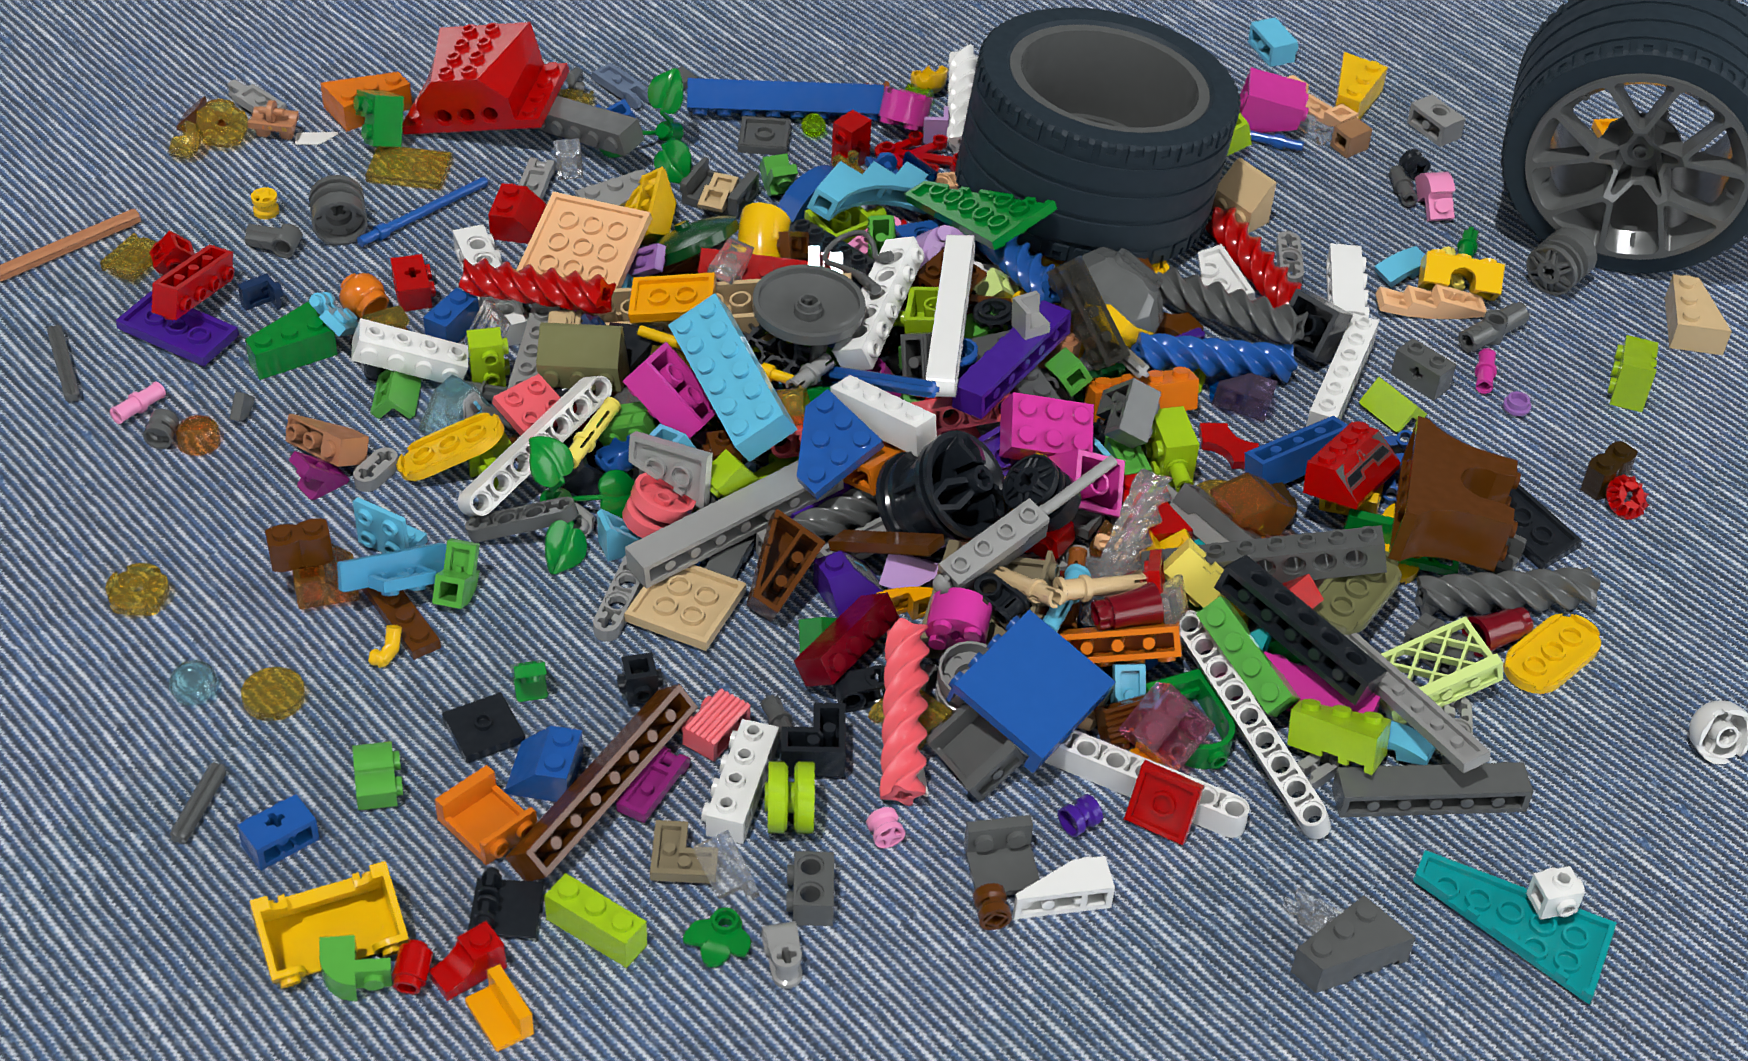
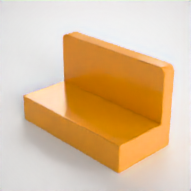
[465,964,534,1052]

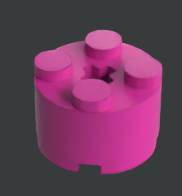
[879,86,933,131]
[925,587,993,650]

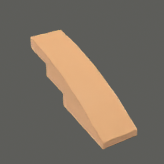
[1375,284,1487,319]

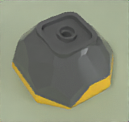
[1065,247,1164,348]

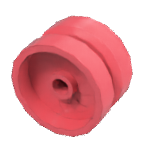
[622,473,696,538]

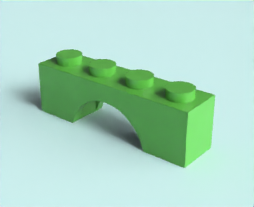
[1196,596,1301,717]

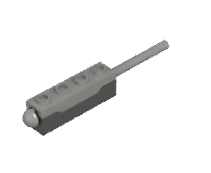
[933,455,1117,594]
[1146,472,1261,544]

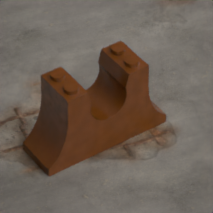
[1388,416,1521,572]

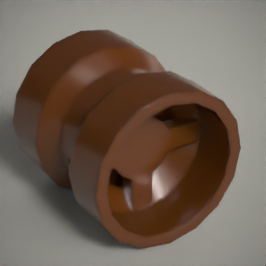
[973,883,1012,930]

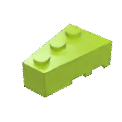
[1287,699,1392,775]

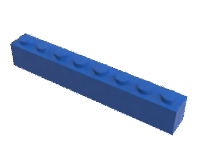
[687,78,884,122]

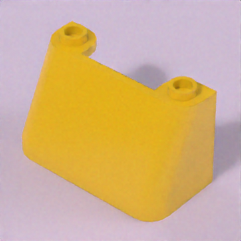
[250,861,409,988]

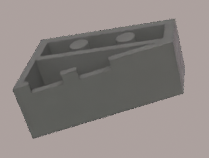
[1291,895,1416,993]

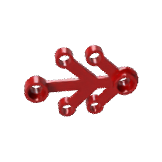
[874,131,958,179]

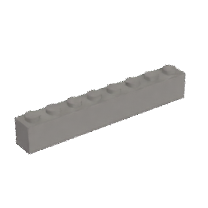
[625,460,844,589]

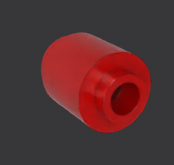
[391,940,433,995]

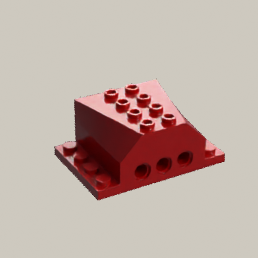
[402,22,570,134]

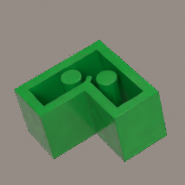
[353,89,404,147]

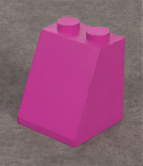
[1240,67,1309,133]
[1048,449,1125,518]

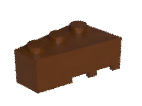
[746,508,826,622]

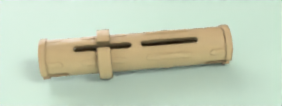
[992,566,1064,608]

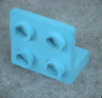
[353,497,428,553]

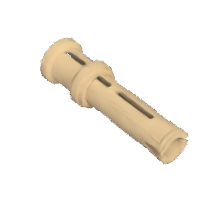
[1053,573,1147,604]

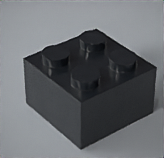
[1285,288,1353,363]

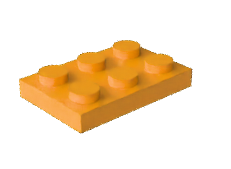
[628,272,717,323]

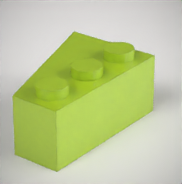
[1607,335,1658,413]

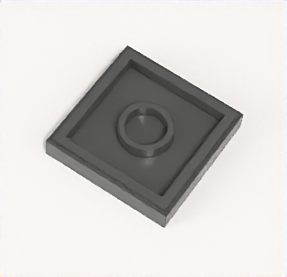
[738,116,791,155]

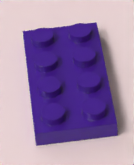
[115,290,239,366]

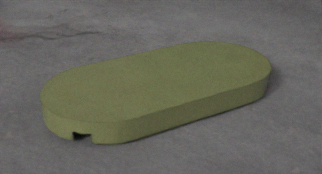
[1313,551,1402,635]

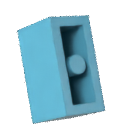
[1248,17,1298,67]

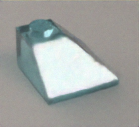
[419,375,491,435]

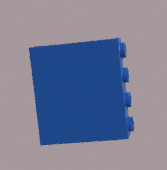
[946,609,1116,774]

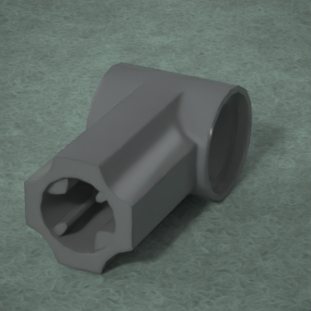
[244,224,303,258]

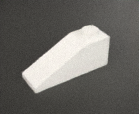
[1013,856,1115,919]

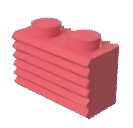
[681,688,751,761]

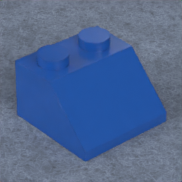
[505,726,584,802]

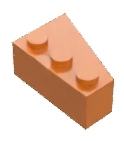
[320,72,412,132]

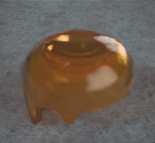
[176,414,221,456]

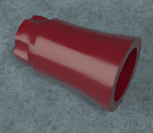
[1091,582,1164,631]
[1462,607,1533,657]

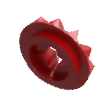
[1606,474,1649,519]

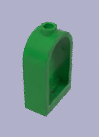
[1146,668,1235,769]

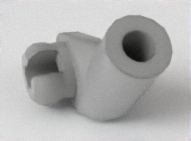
[573,502,595,537]

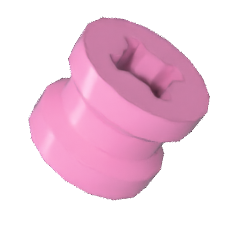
[866,807,905,848]

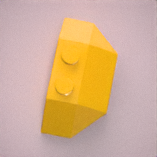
[624,166,676,245]

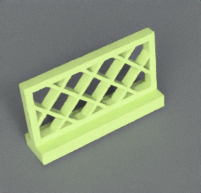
[1374,616,1503,724]

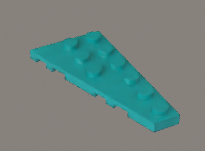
[1413,850,1617,1005]

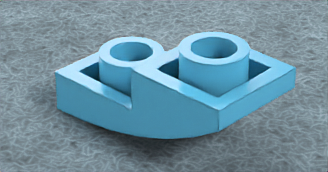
[1374,246,1425,288]
[1388,720,1436,765]

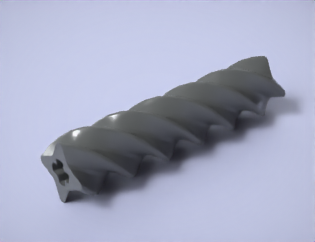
[1157,267,1308,345]
[793,472,935,545]
[1415,567,1601,616]

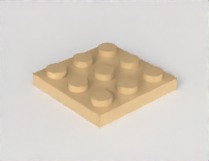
[624,565,746,651]

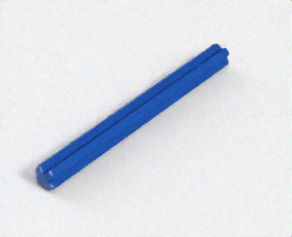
[823,366,940,398]

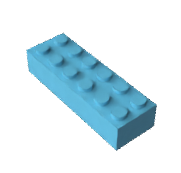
[668,293,798,462]

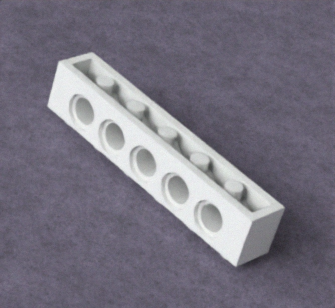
[453,224,529,346]
[832,236,924,370]
[1306,313,1379,427]

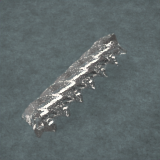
[1080,468,1172,626]

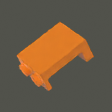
[435,765,537,866]

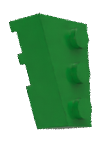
[245,301,338,380]

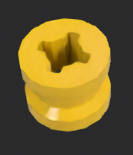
[251,187,280,220]

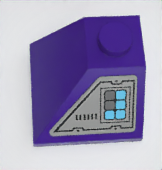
[813,550,886,618]

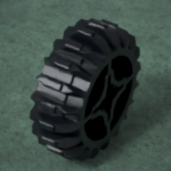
[742,323,811,389]

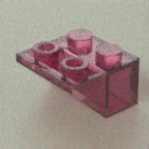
[1118,682,1215,771]

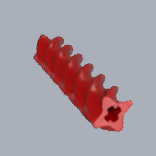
[1206,207,1302,308]
[459,258,616,314]

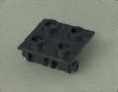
[468,867,544,939]

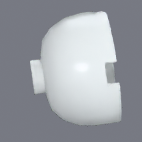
[1689,700,1748,764]

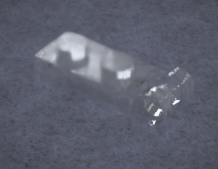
[1294,112,1334,148]

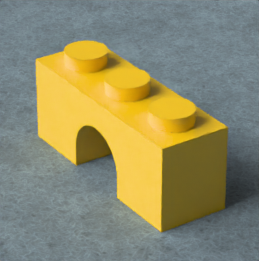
[1418,249,1505,301]

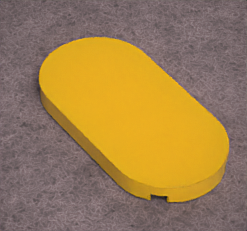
[396,413,504,481]
[1503,614,1601,694]

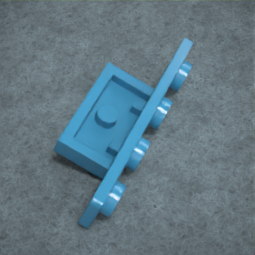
[337,543,446,596]

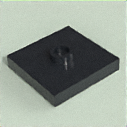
[442,692,525,764]

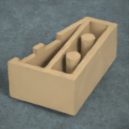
[1665,274,1732,355]

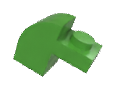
[759,154,798,197]
[432,538,480,609]
[319,935,392,1001]

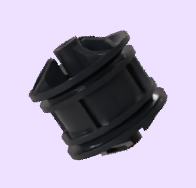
[876,431,1008,560]

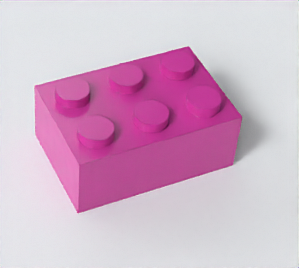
[623,342,716,439]
[999,392,1094,460]

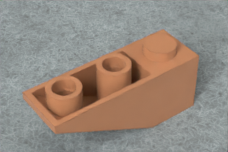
[285,414,369,467]

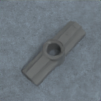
[1458,301,1530,353]

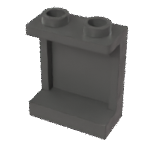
[679,157,759,220]
[926,703,1027,802]

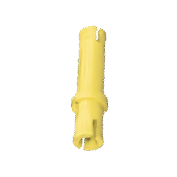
[569,397,621,469]

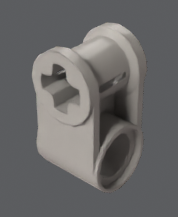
[761,921,802,988]

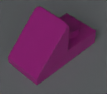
[289,451,350,500]

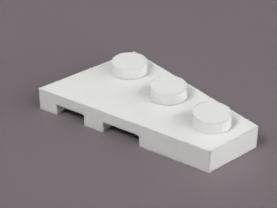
[1198,244,1255,300]

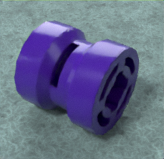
[1058,794,1103,837]

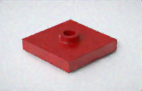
[1124,760,1205,845]

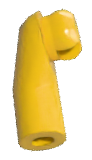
[368,625,402,668]

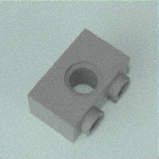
[1407,94,1466,147]

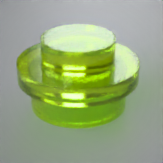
[801,113,826,138]

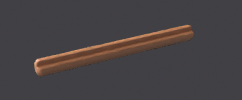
[0,209,141,282]

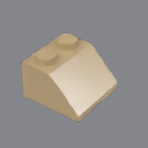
[1212,157,1277,234]

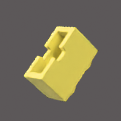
[1164,538,1224,608]

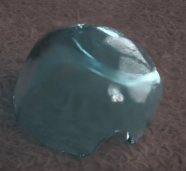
[169,659,220,706]

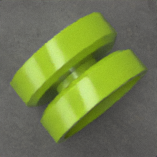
[764,761,815,834]

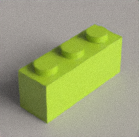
[544,873,647,968]

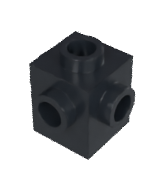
[617,652,663,705]

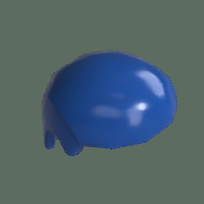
[595,435,635,473]

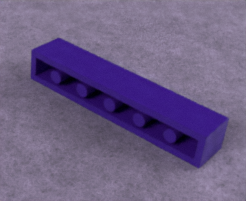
[952,300,1071,419]

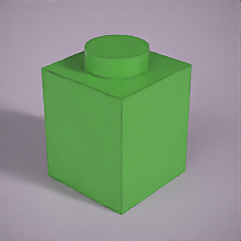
[1044,347,1093,397]

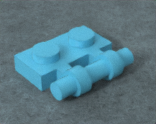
[309,292,358,337]

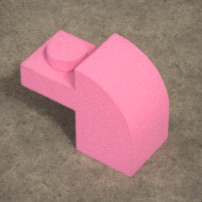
[1415,172,1456,222]

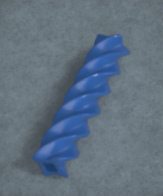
[975,236,1068,304]
[1131,332,1298,383]

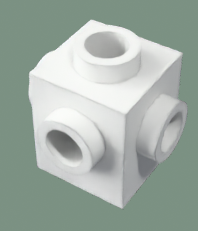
[1526,866,1585,920]

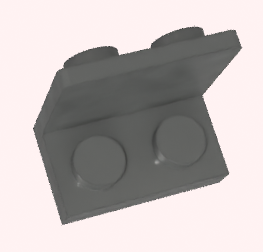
[964,815,1040,895]

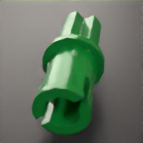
[1457,227,1479,258]

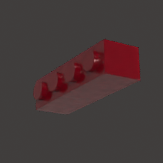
[793,592,900,687]

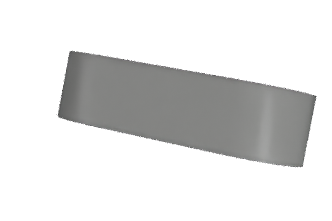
[353,447,398,492]
[1297,752,1340,794]

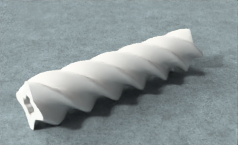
[947,44,978,154]

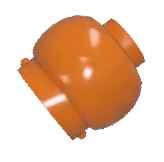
[339,273,389,321]

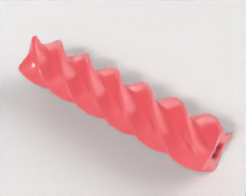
[879,618,930,806]

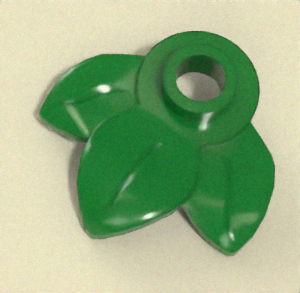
[683,907,751,968]

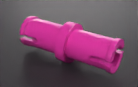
[1475,348,1497,394]

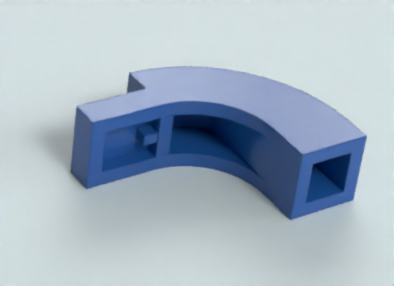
[777,165,834,223]

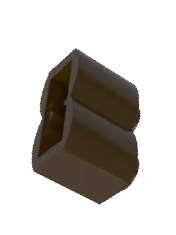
[1580,441,1638,500]

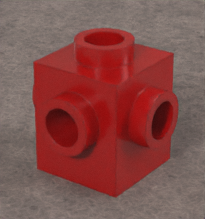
[149,230,195,275]

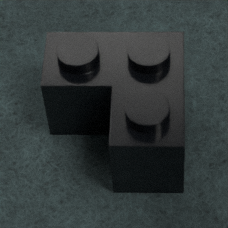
[781,703,846,777]

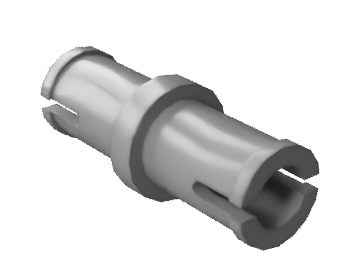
[785,353,834,396]

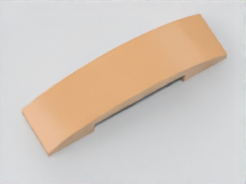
[1287,75,1359,126]

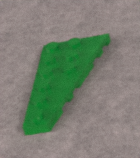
[904,181,1057,251]

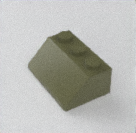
[536,322,630,392]

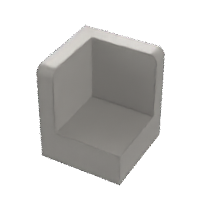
[1012,291,1050,340]

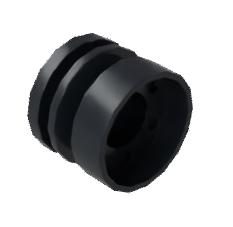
[1002,454,1081,532]

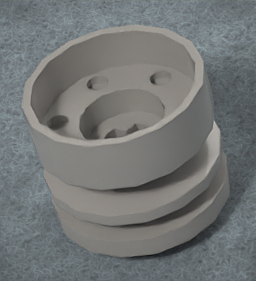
[935,641,988,718]

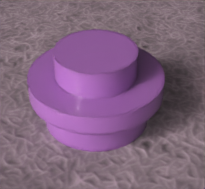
[1503,391,1531,416]

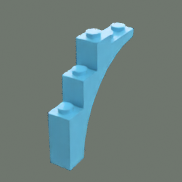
[807,161,928,221]

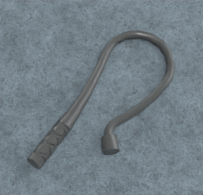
[822,230,894,295]

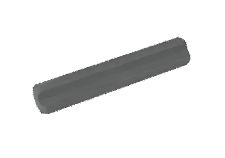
[170,762,226,845]

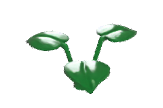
[598,68,692,183]
[529,436,634,574]

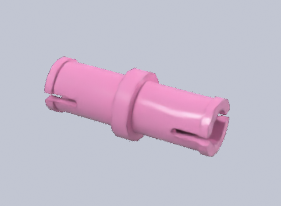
[110,382,166,424]

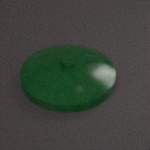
[653,215,739,267]

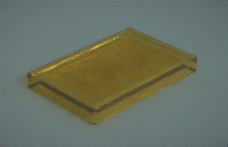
[365,146,453,190]

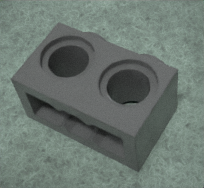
[786,851,834,926]

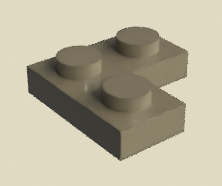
[650,820,719,884]

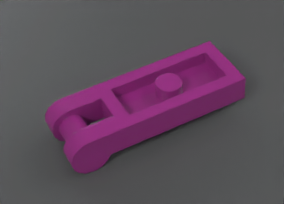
[616,747,690,823]

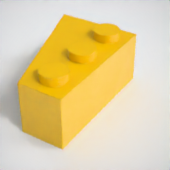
[1335,52,1388,119]

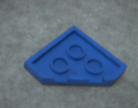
[797,389,884,500]

